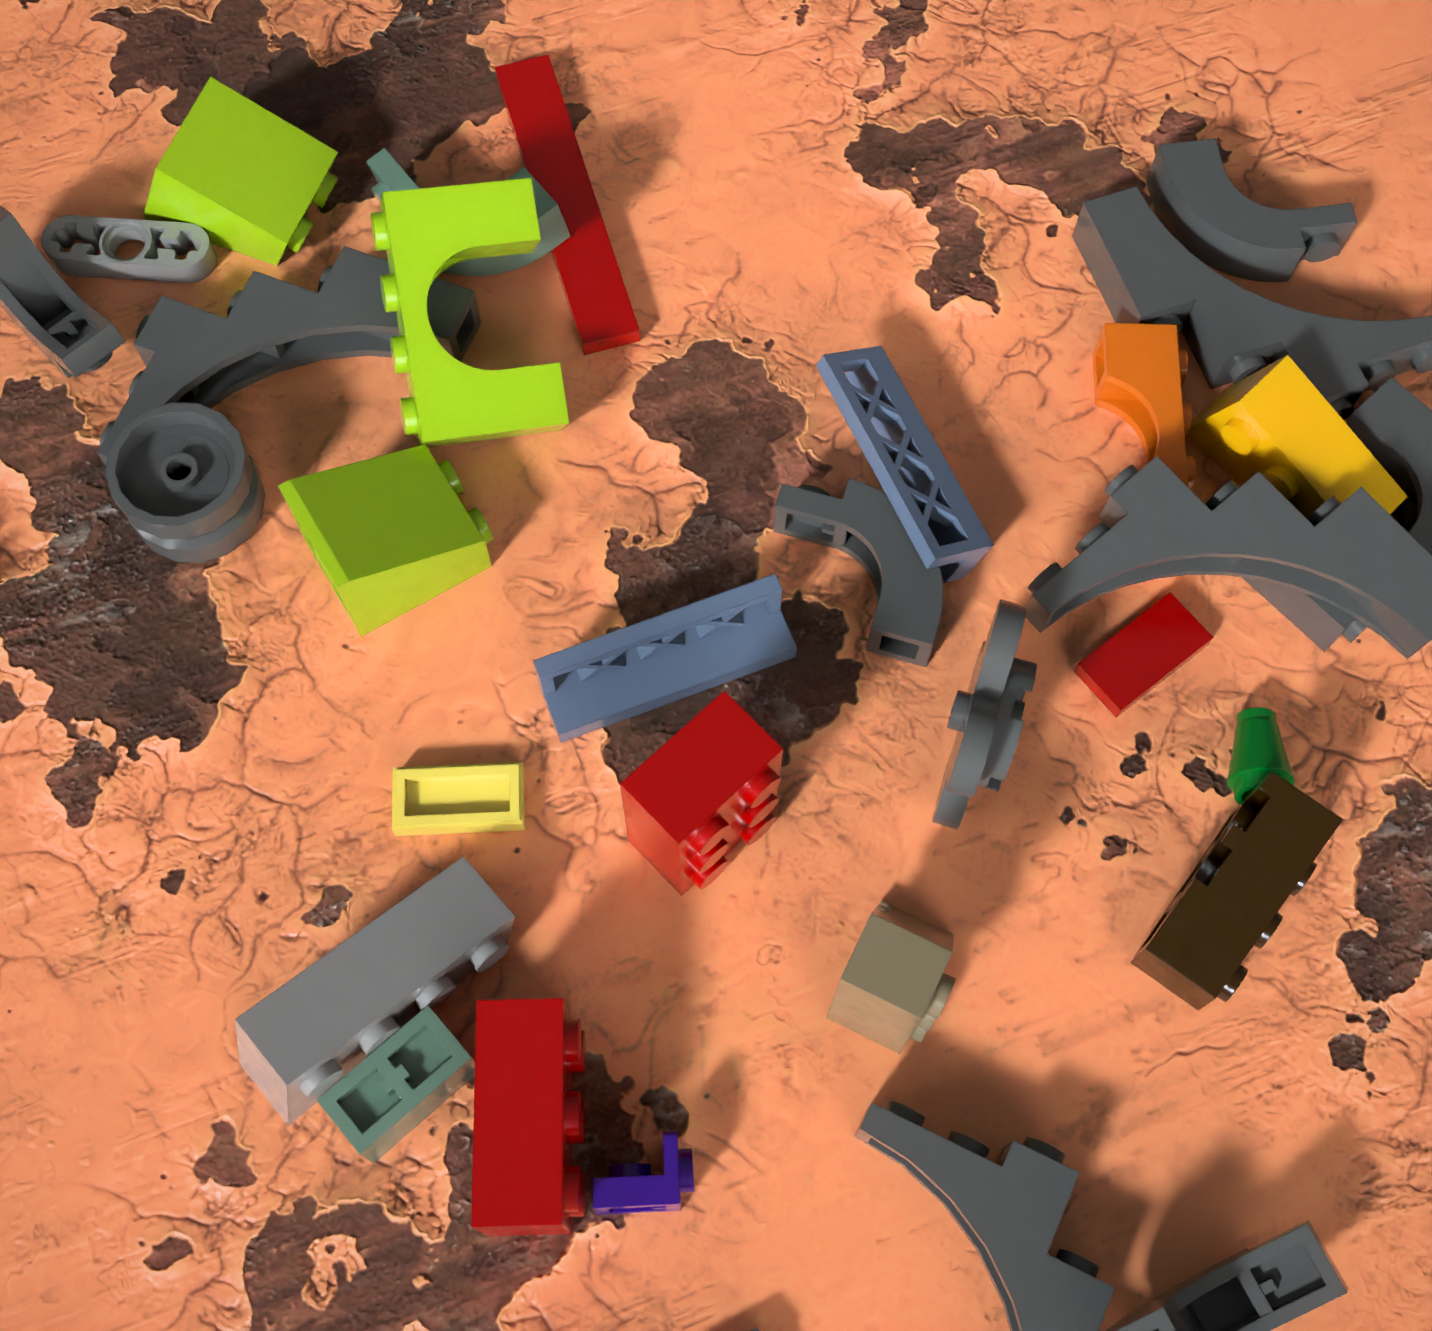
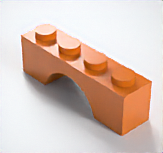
[1092,323,1196,523]

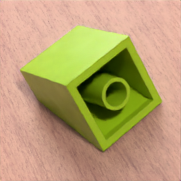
[143,76,339,266]
[278,444,494,637]

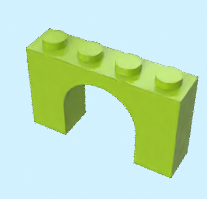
[370,178,569,448]

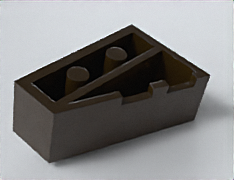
[1130,771,1343,1011]

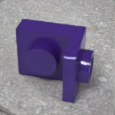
[593,1131,694,1215]

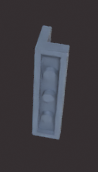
[816,346,994,583]
[533,574,797,743]

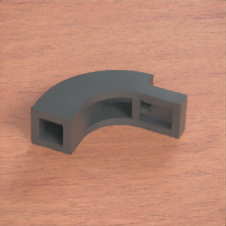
[1146,138,1357,282]
[0,205,125,378]
[773,478,943,667]
[1106,1220,1349,1331]

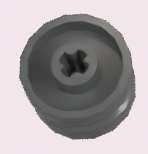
[105,402,265,563]

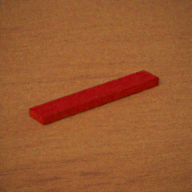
[495,54,640,355]

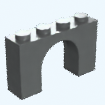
[1243,377,1432,652]

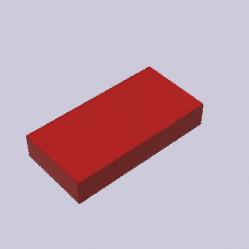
[1074,592,1214,718]

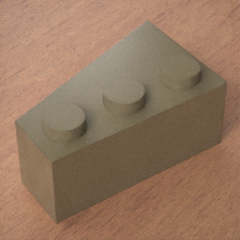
[826,900,956,1054]

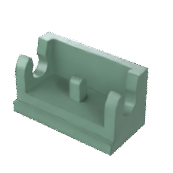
[317,1005,475,1163]

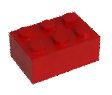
[620,691,783,896]
[471,998,586,1236]

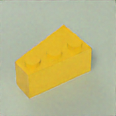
[1186,355,1408,519]

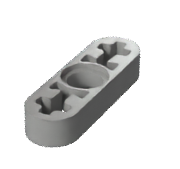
[41,215,217,283]

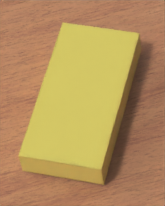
[392,762,525,836]

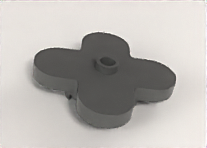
[932,599,1037,830]

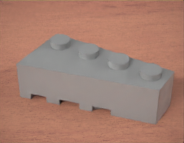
[235,856,515,1126]

